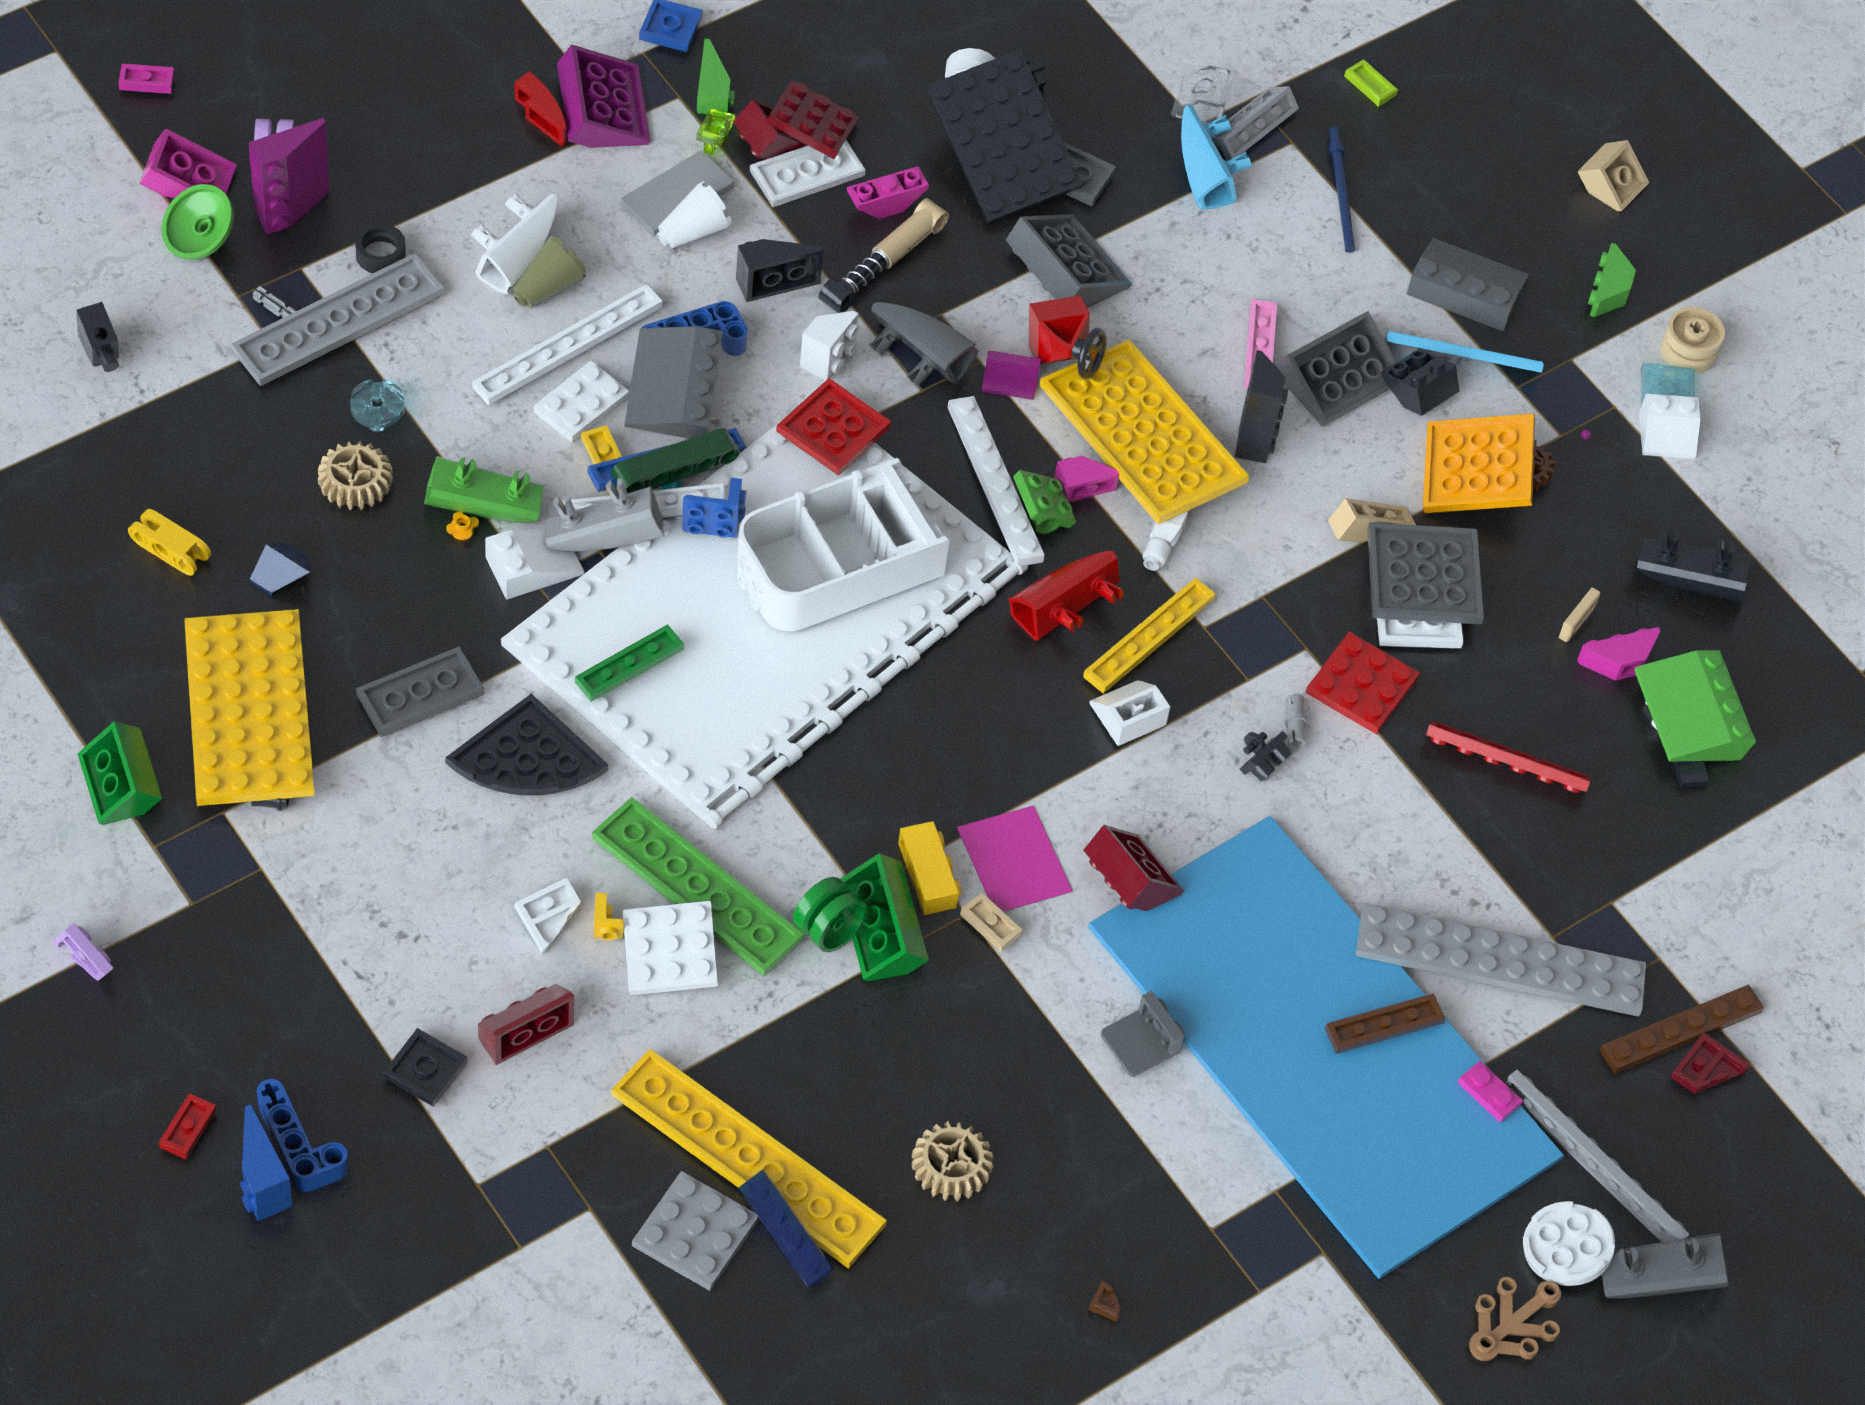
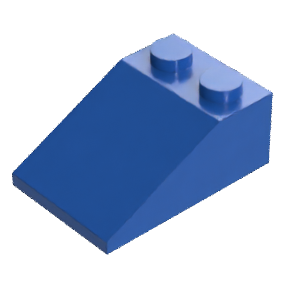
[240,1104,292,1221]

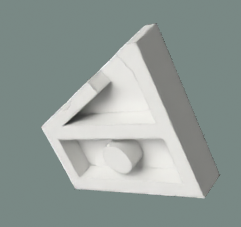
[514,878,581,953]

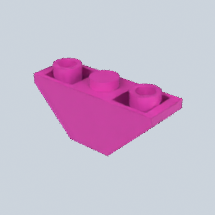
[847,166,929,219]
[1578,627,1660,680]

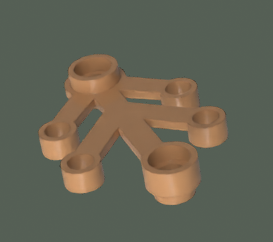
[1469,1277,1561,1361]

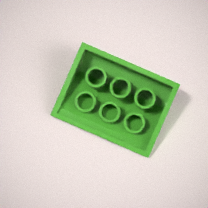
[1634,650,1756,762]

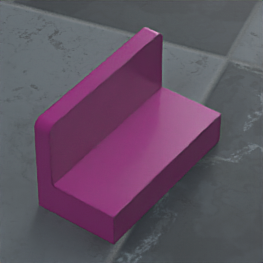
[982,350,1041,400]

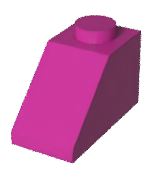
[1054,456,1119,502]

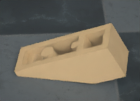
[1328,498,1416,543]

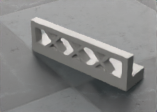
[1211,86,1299,161]

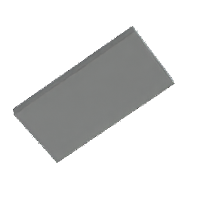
[621,150,734,236]

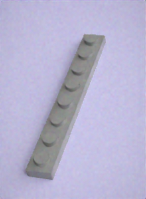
[1506,1070,1690,1242]

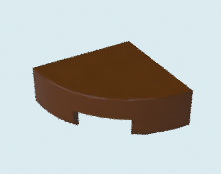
[1089,1280,1120,1322]

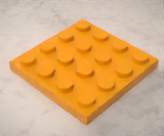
[1423,413,1535,513]

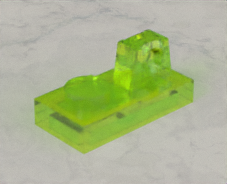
[696,109,735,155]

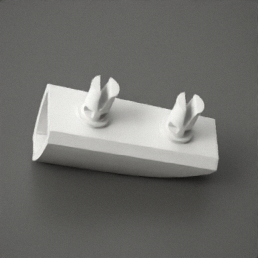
[471,193,558,294]

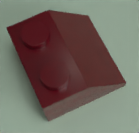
[733,100,808,160]

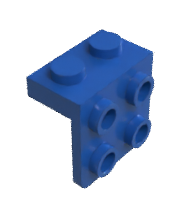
[682,478,747,538]

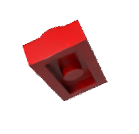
[159,1093,217,1160]

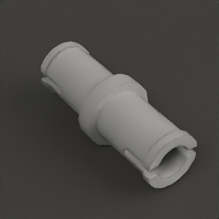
[1285,694,1307,749]

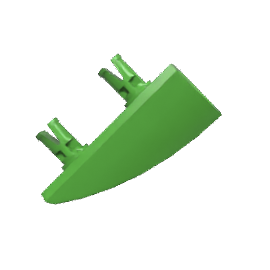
[424,456,544,523]

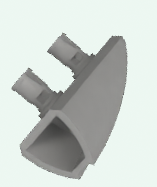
[545,478,665,551]

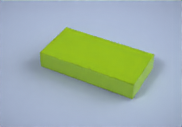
[1344,59,1398,107]

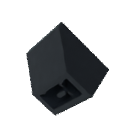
[1381,348,1460,416]

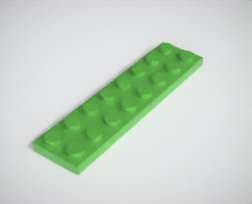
[592,797,804,976]

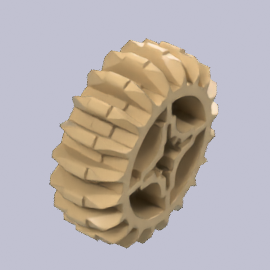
[318,441,393,511]
[912,1121,993,1201]

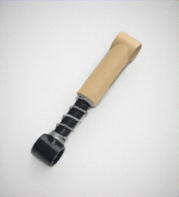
[818,198,949,313]

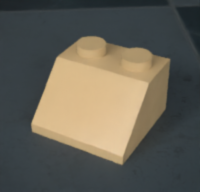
[1578,140,1650,212]

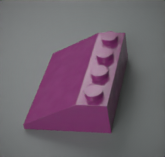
[557,44,651,148]
[249,118,330,234]

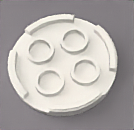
[1523,1201,1615,1286]

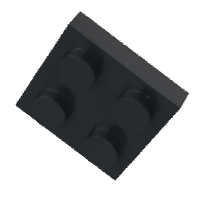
[383,1028,468,1107]

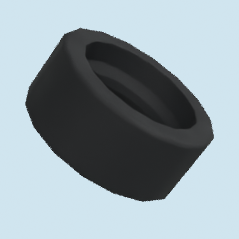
[355,223,406,273]

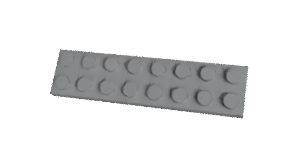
[231,253,444,386]

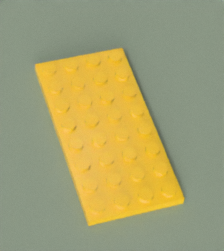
[1040,339,1249,524]
[184,609,315,806]

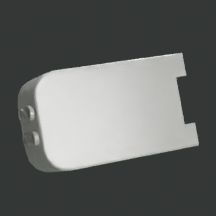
[737,458,950,632]

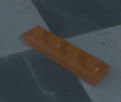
[1325,993,1445,1054]

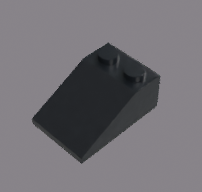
[736,239,824,302]

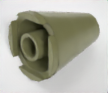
[513,236,586,308]

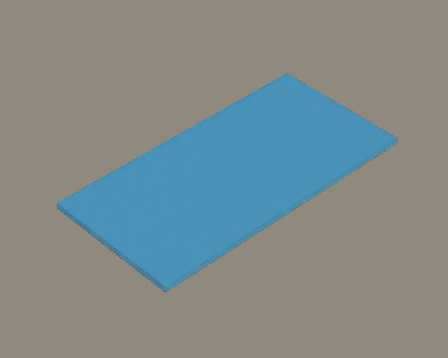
[1088,815,1564,1279]

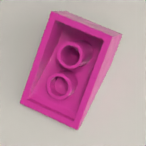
[139,129,237,198]

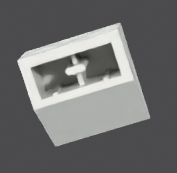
[800,311,859,380]
[1090,680,1170,746]

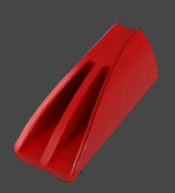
[1008,551,1124,641]

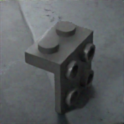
[1101,991,1184,1077]

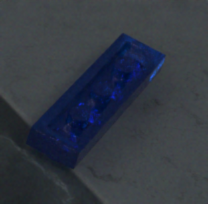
[738,1169,834,1288]

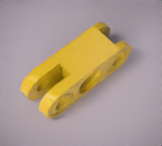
[128,509,212,575]

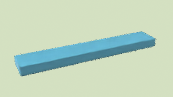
[1385,331,1544,373]

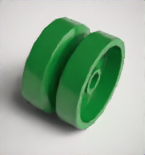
[793,877,868,953]

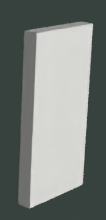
[750,140,866,207]

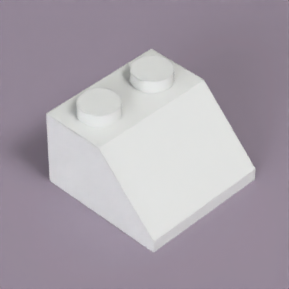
[1639,394,1700,459]

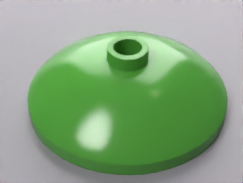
[161,184,234,260]

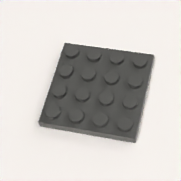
[1367,523,1484,624]

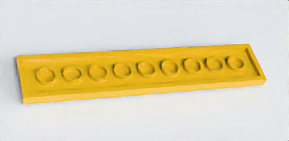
[611,1049,887,1269]

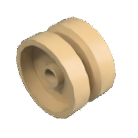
[1660,306,1725,374]

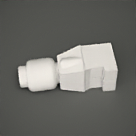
[1143,511,1188,571]

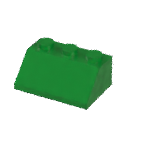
[77,721,162,825]

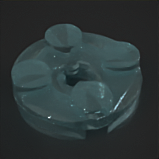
[350,379,405,432]

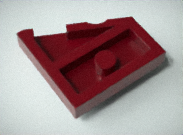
[1670,1032,1751,1094]

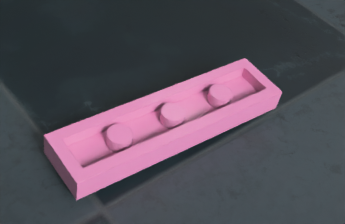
[1243,299,1277,388]

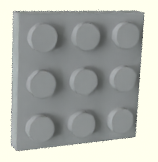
[632,1171,759,1291]

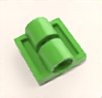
[1013,470,1076,534]

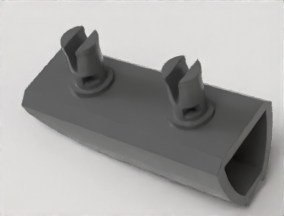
[869,302,979,387]
[1602,1233,1730,1299]

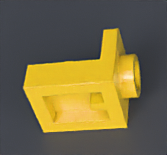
[594,893,624,940]

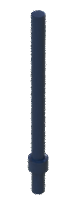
[1328,127,1355,253]

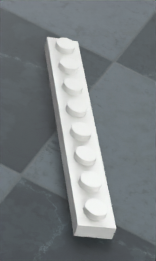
[473,284,662,405]
[947,396,1044,567]

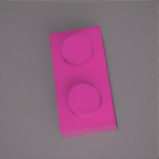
[119,64,175,94]
[1458,1061,1523,1123]

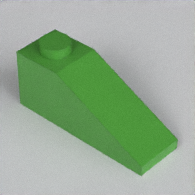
[697,39,735,116]

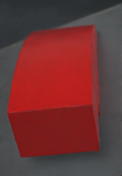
[515,71,566,147]

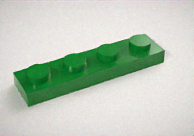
[575,624,684,702]

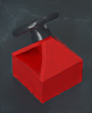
[1028,295,1107,379]

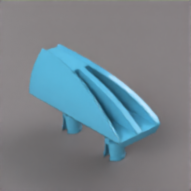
[1181,104,1252,209]

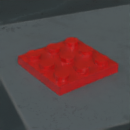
[776,378,891,476]
[1305,632,1420,735]

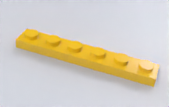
[1083,577,1216,694]

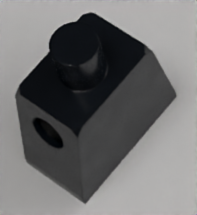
[76,302,119,372]

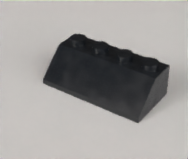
[1234,350,1289,463]

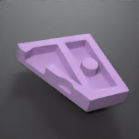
[52,923,113,981]

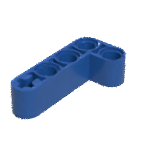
[642,301,748,356]
[257,1079,349,1192]

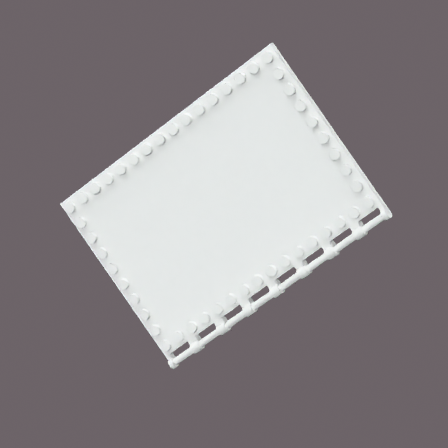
[501,425,1028,829]

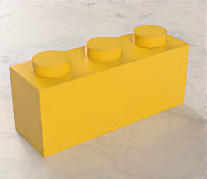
[898,821,962,915]

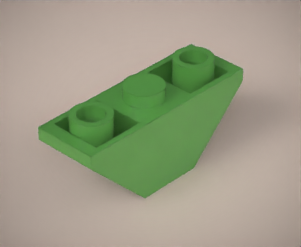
[1588,243,1636,317]

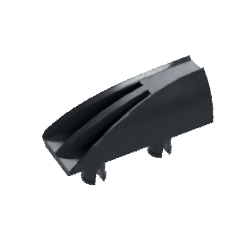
[1637,529,1753,604]

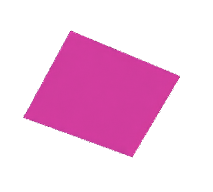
[957,805,1073,912]

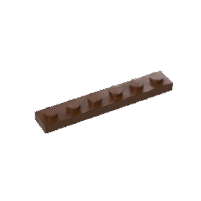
[1600,984,1764,1074]

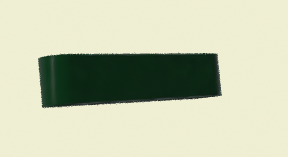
[611,428,740,494]

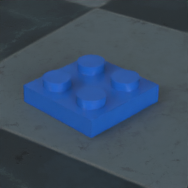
[639,0,703,52]

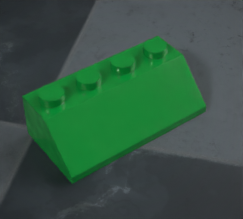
[840,853,929,981]

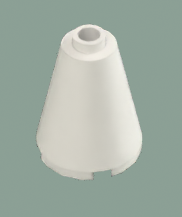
[657,181,732,248]

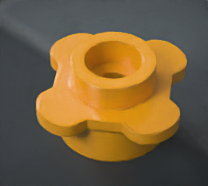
[446,512,479,540]

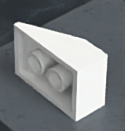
[485,529,584,600]

